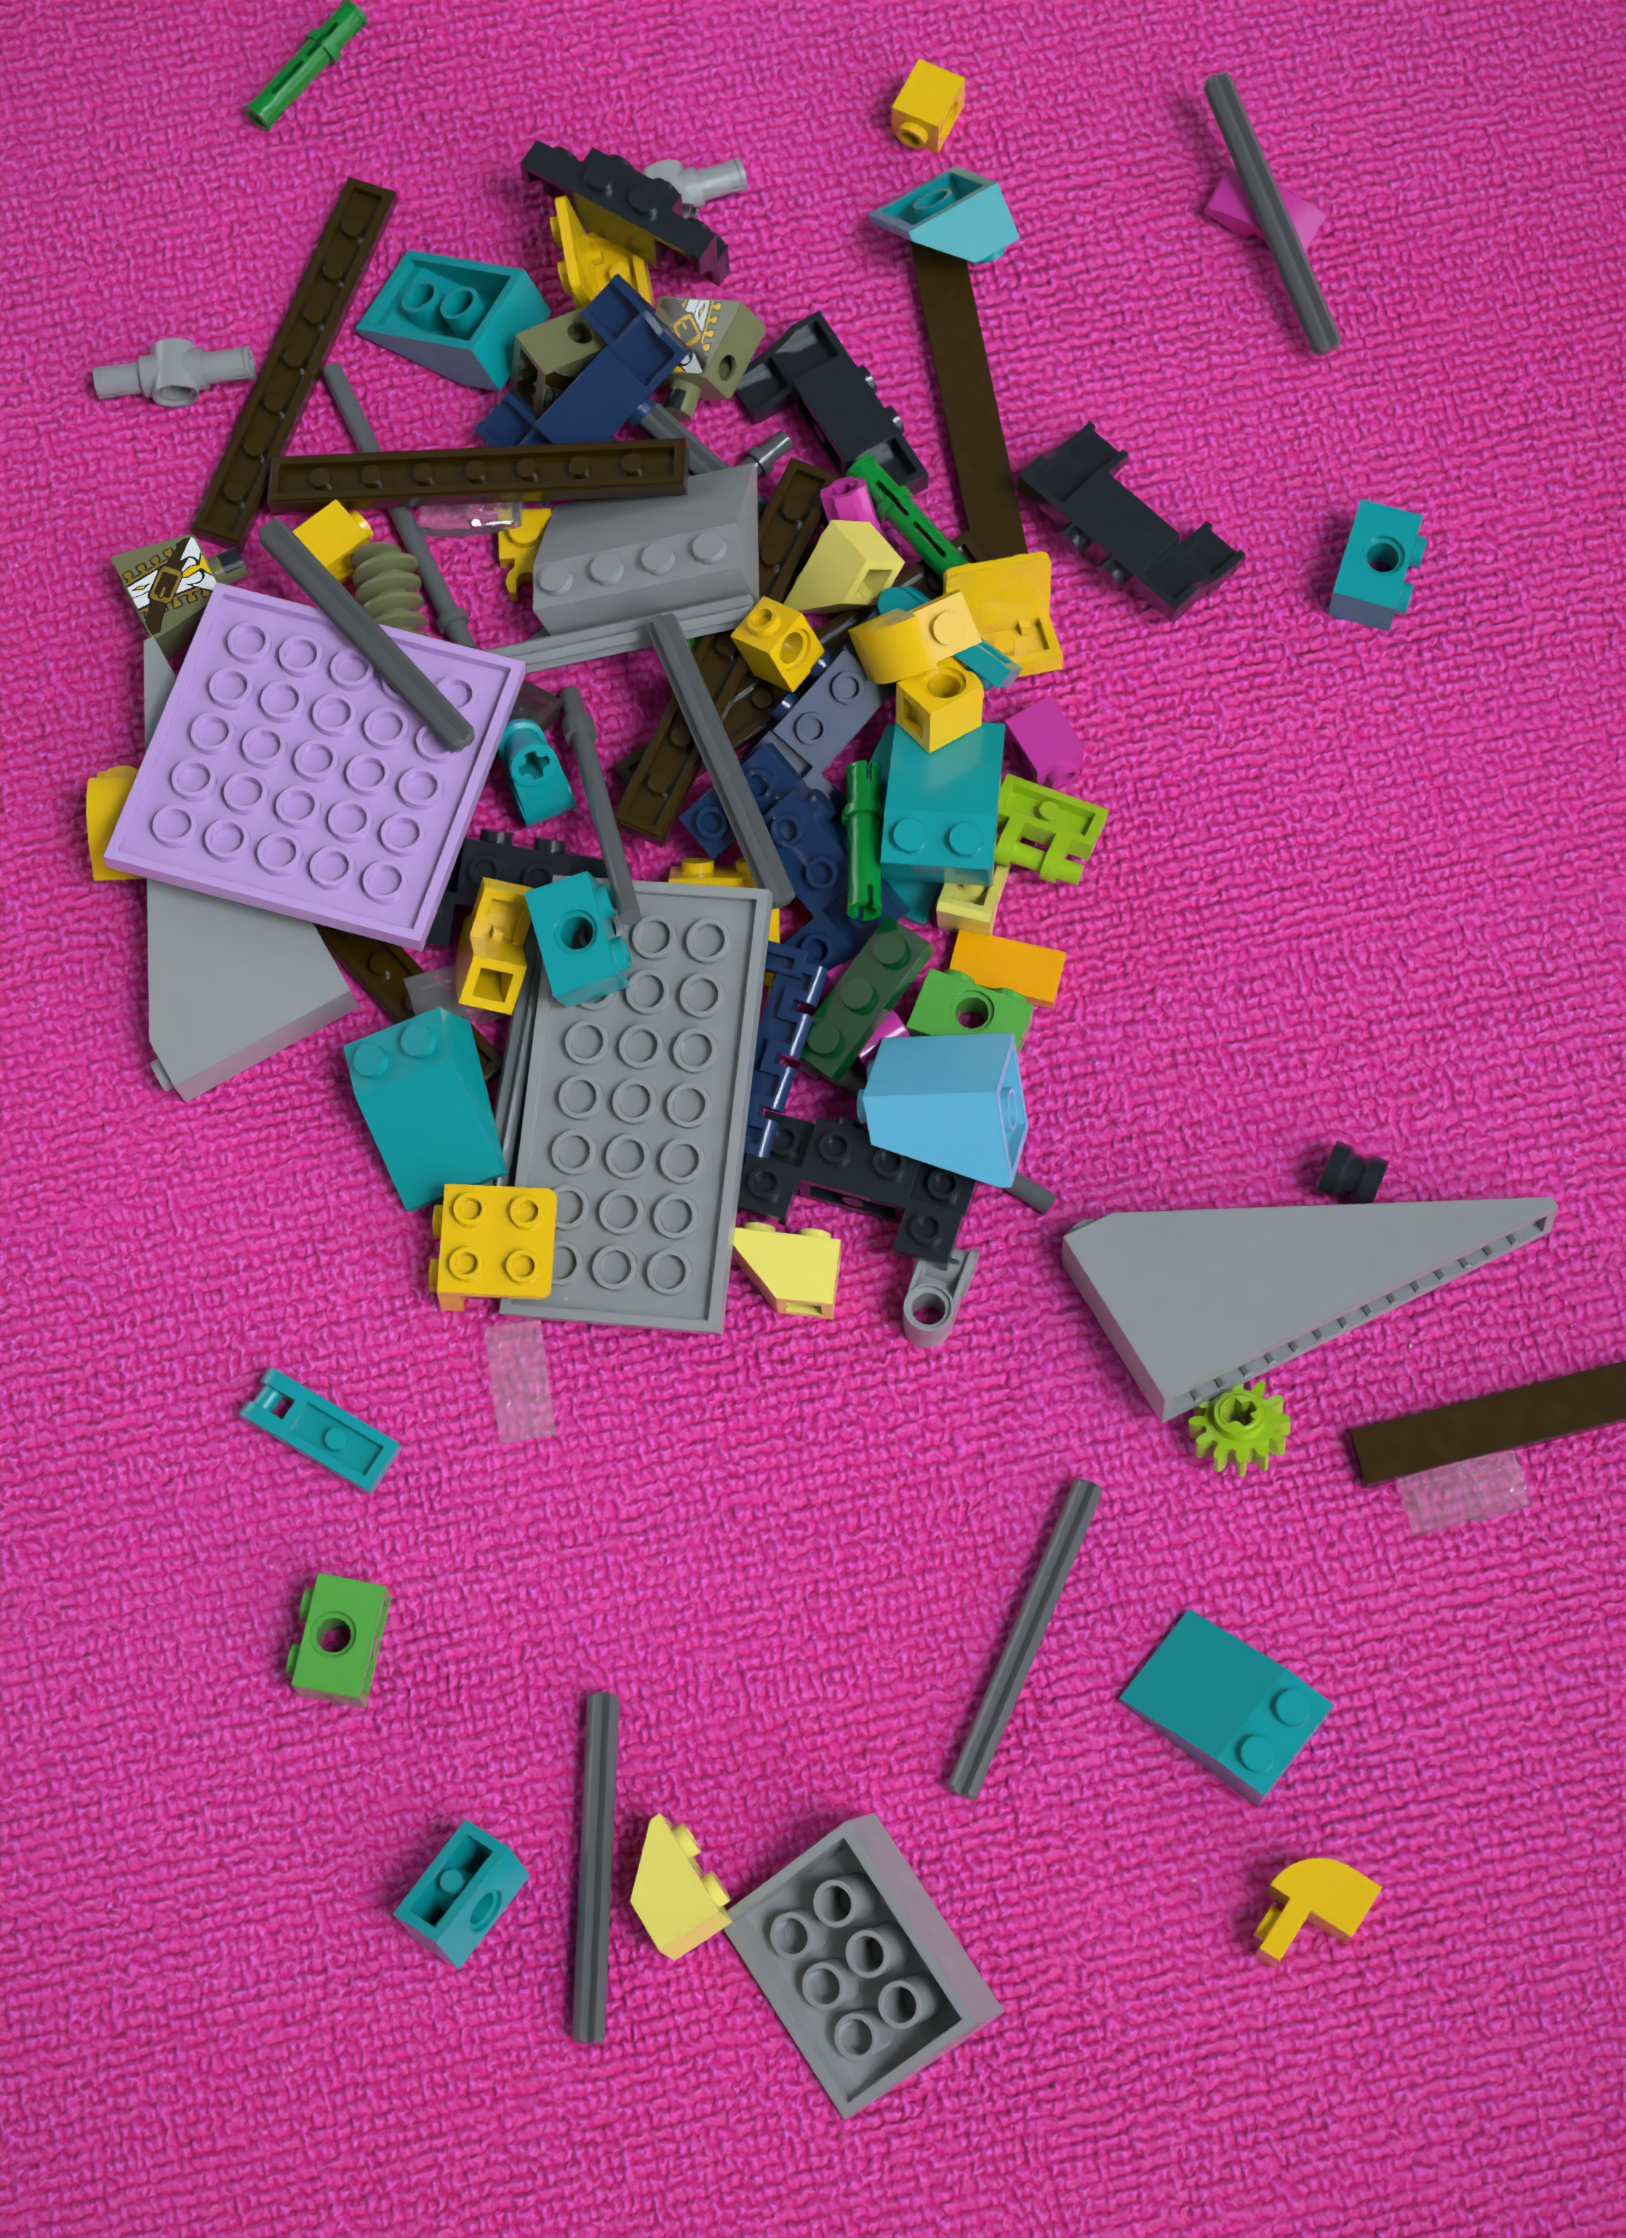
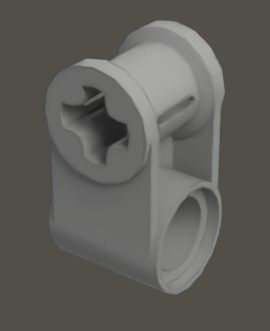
[902,1247,980,1348]

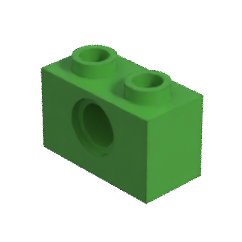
[906,968,1034,1058]
[286,1573,392,1709]

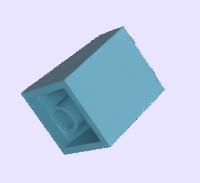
[857,1033,1029,1188]

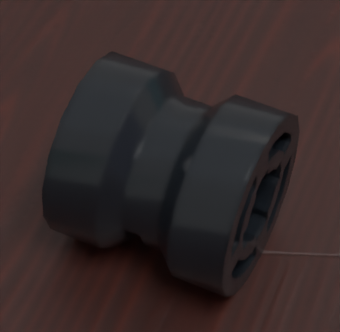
[1316,1140,1390,1204]

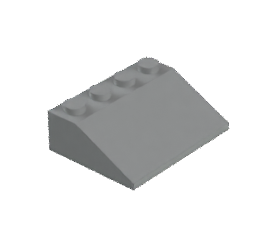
[533,463,759,635]
[723,1813,1004,2120]

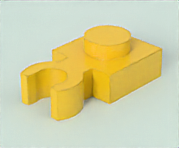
[498,508,552,601]

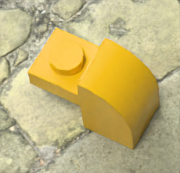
[848,589,982,684]
[86,765,146,881]
[455,877,535,1015]
[1253,1858,1383,1969]

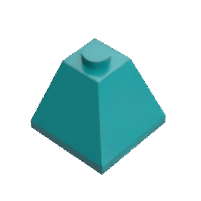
[868,166,1020,264]

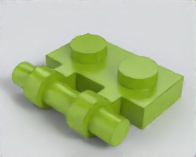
[995,773,1109,886]

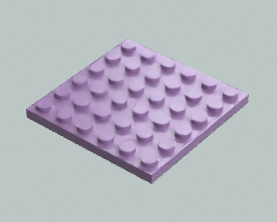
[103,582,526,952]

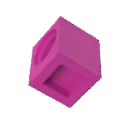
[1004,695,1085,789]

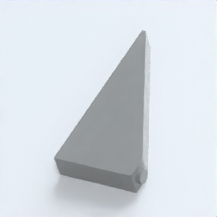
[144,636,360,1103]
[1061,1197,1558,1423]

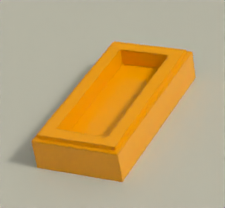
[949,929,1066,1009]

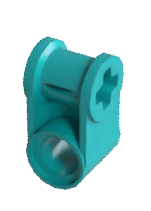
[497,718,577,828]

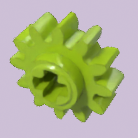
[1189,1381,1290,1477]

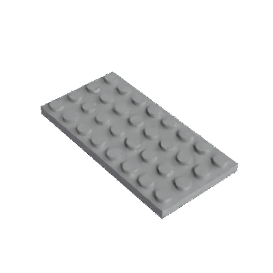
[499,875,773,1336]

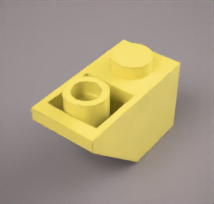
[783,520,905,614]
[732,1222,841,1319]
[630,1814,733,1961]

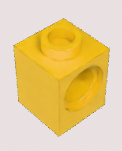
[892,59,965,154]
[292,499,374,584]
[730,596,825,693]
[896,656,984,754]

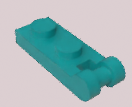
[878,586,1023,690]
[238,1367,402,1496]

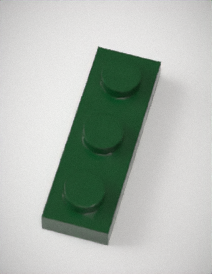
[800,915,935,1084]

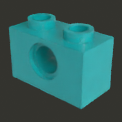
[1328,499,1428,632]
[524,871,633,1008]
[393,1819,531,1970]

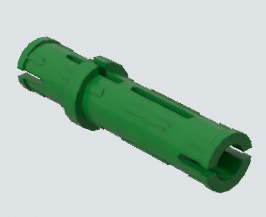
[244,0,368,132]
[846,453,969,581]
[842,760,885,921]

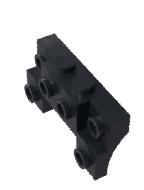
[520,140,730,287]
[735,311,929,529]
[1017,421,1246,624]
[425,828,633,947]
[737,1110,979,1271]

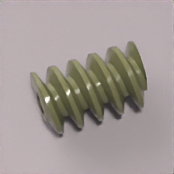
[350,542,428,637]

